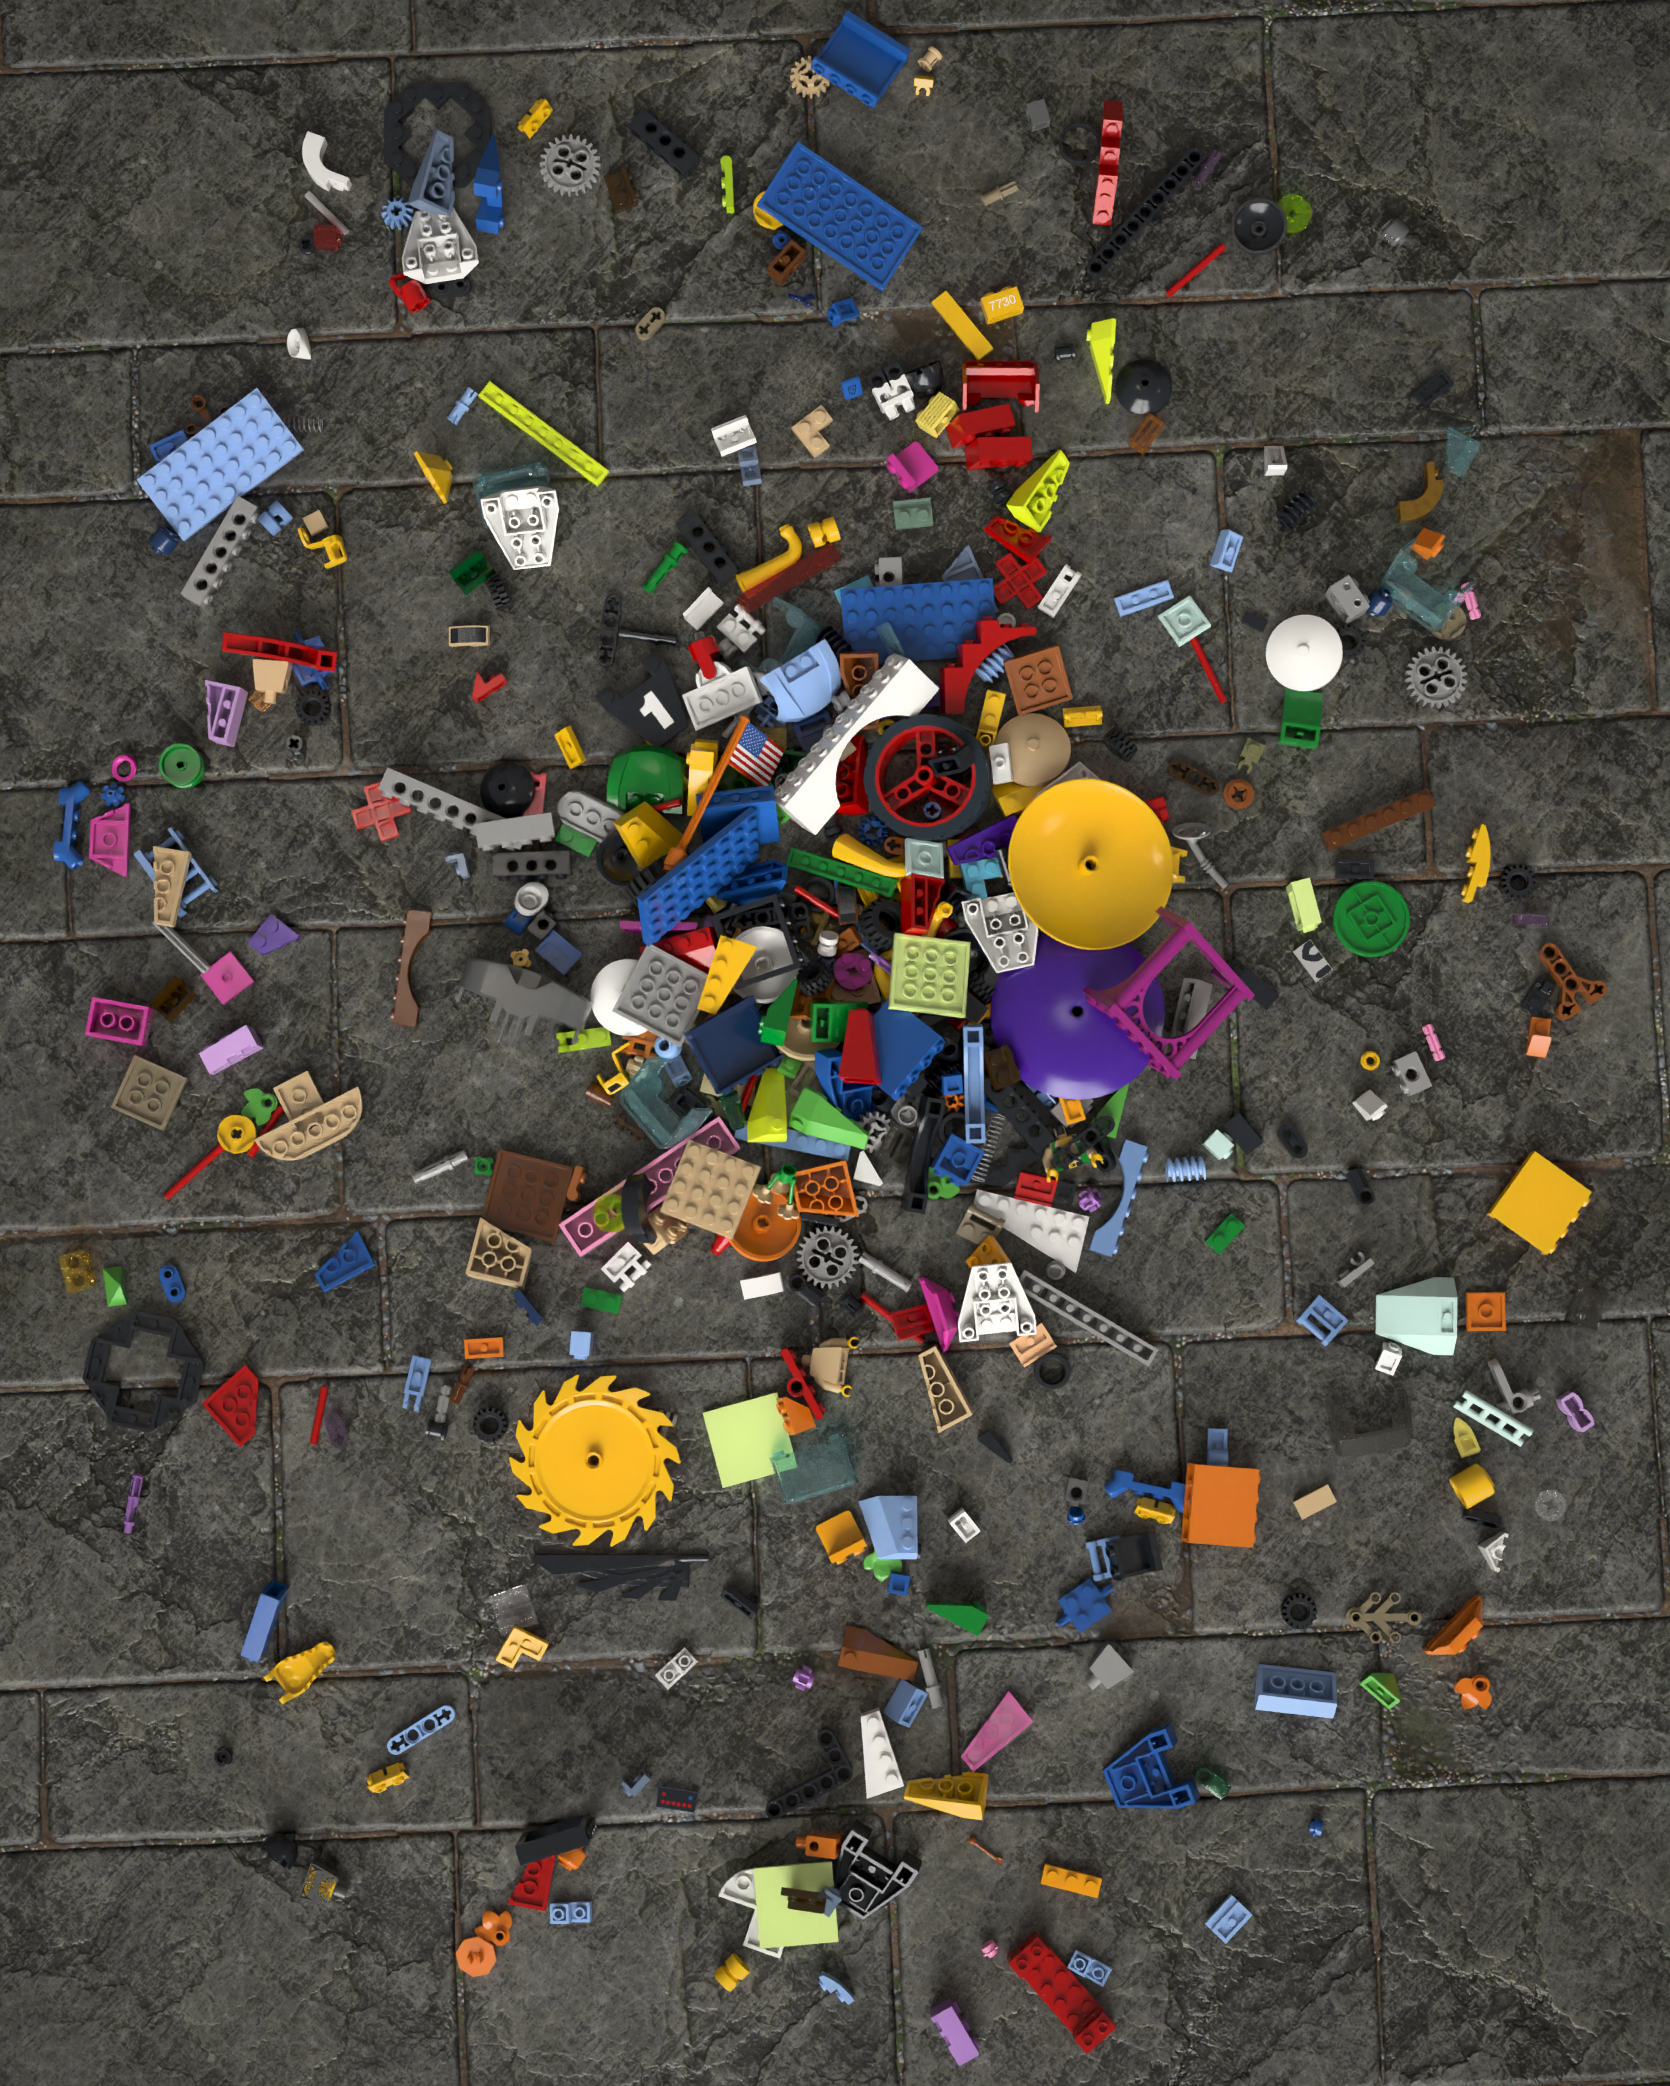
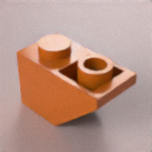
[1409,528,1445,560]
[776,1397,816,1436]

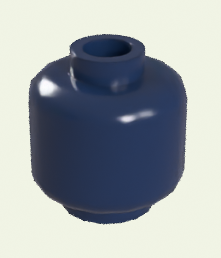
[150,526,179,555]
[1367,588,1393,617]

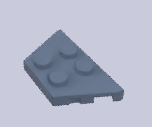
[941,545,999,614]

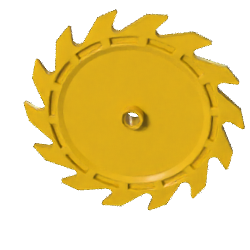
[509,1375,681,1547]

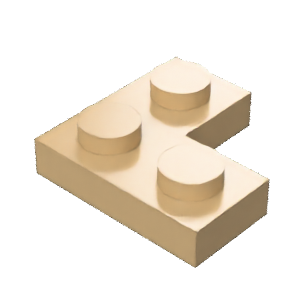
[792,405,833,458]

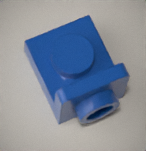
[827,298,860,328]

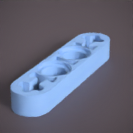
[387,1705,456,1755]

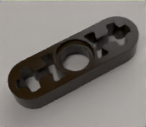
[1168,760,1219,796]

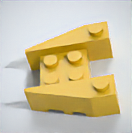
[686,739,719,816]

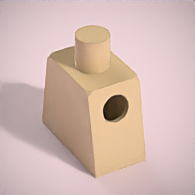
[253,659,293,704]

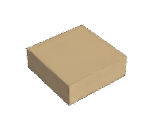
[302,510,329,536]

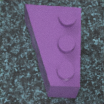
[930,1998,981,2066]

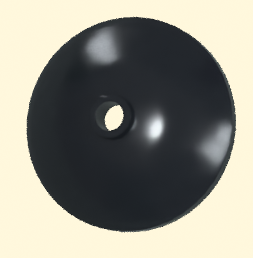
[1230,198,1287,255]
[1115,359,1172,416]
[480,761,535,818]
[596,830,642,886]
[941,927,988,974]

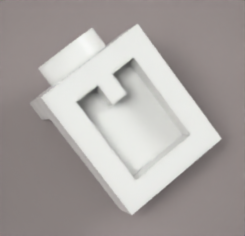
[1375,1342,1402,1376]

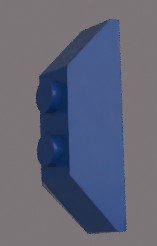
[716,860,788,906]

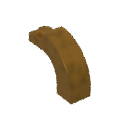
[1396,462,1443,525]

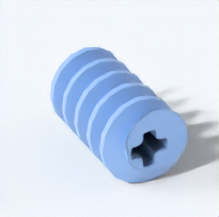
[975,644,1014,683]
[1165,1156,1206,1182]

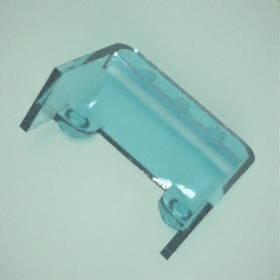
[1379,538,1475,632]
[740,596,822,674]
[620,1057,713,1149]

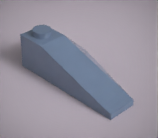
[408,130,455,216]

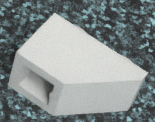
[1352,1090,1388,1121]

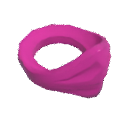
[112,754,137,782]

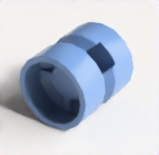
[257,500,293,536]

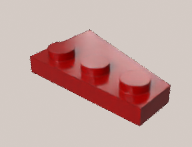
[984,516,1052,563]

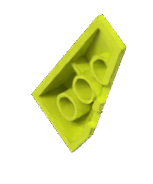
[1086,318,1116,404]
[1006,450,1070,532]
[747,1068,787,1142]

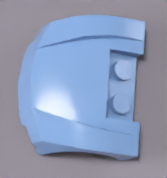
[760,639,841,722]

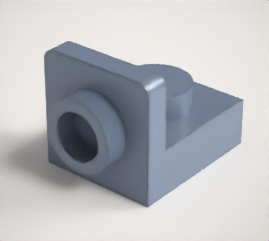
[445,851,471,879]
[662,1054,693,1088]
[620,1772,652,1797]
[821,1885,842,1917]

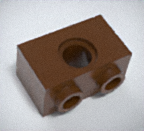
[767,239,806,286]

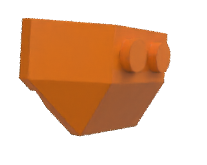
[1422,1594,1483,1655]

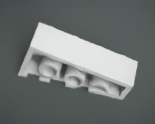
[861,1708,904,1798]

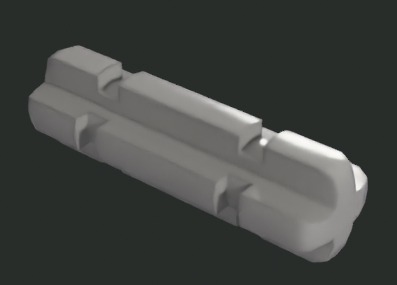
[434,1385,452,1423]

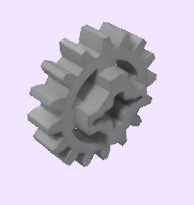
[855,1110,893,1153]

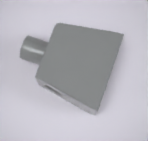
[1085,1642,1134,1690]

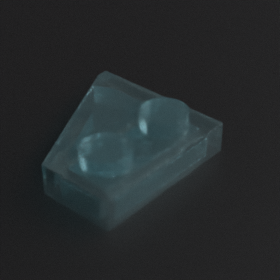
[1446,427,1481,478]

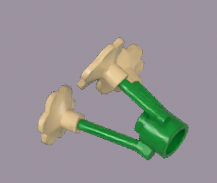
[752,1164,800,1220]

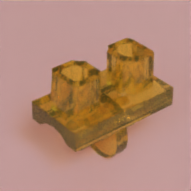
[803,912,834,948]

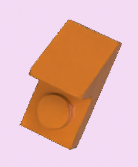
[1526,1017,1552,1058]

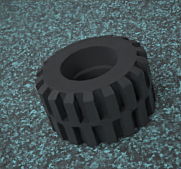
[858,897,901,950]

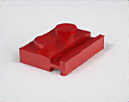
[1014,1170,1058,1207]
[890,1304,936,1341]

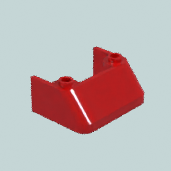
[962,360,1040,412]

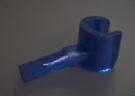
[788,294,815,308]

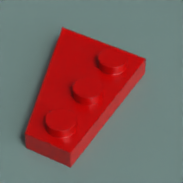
[507,1855,556,1911]

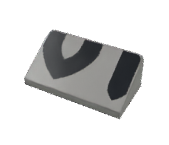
[1293,940,1333,982]

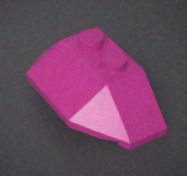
[919,1277,959,1352]

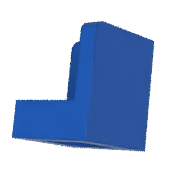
[938,1069,963,1096]

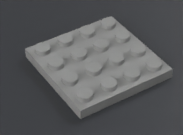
[612,944,708,1047]

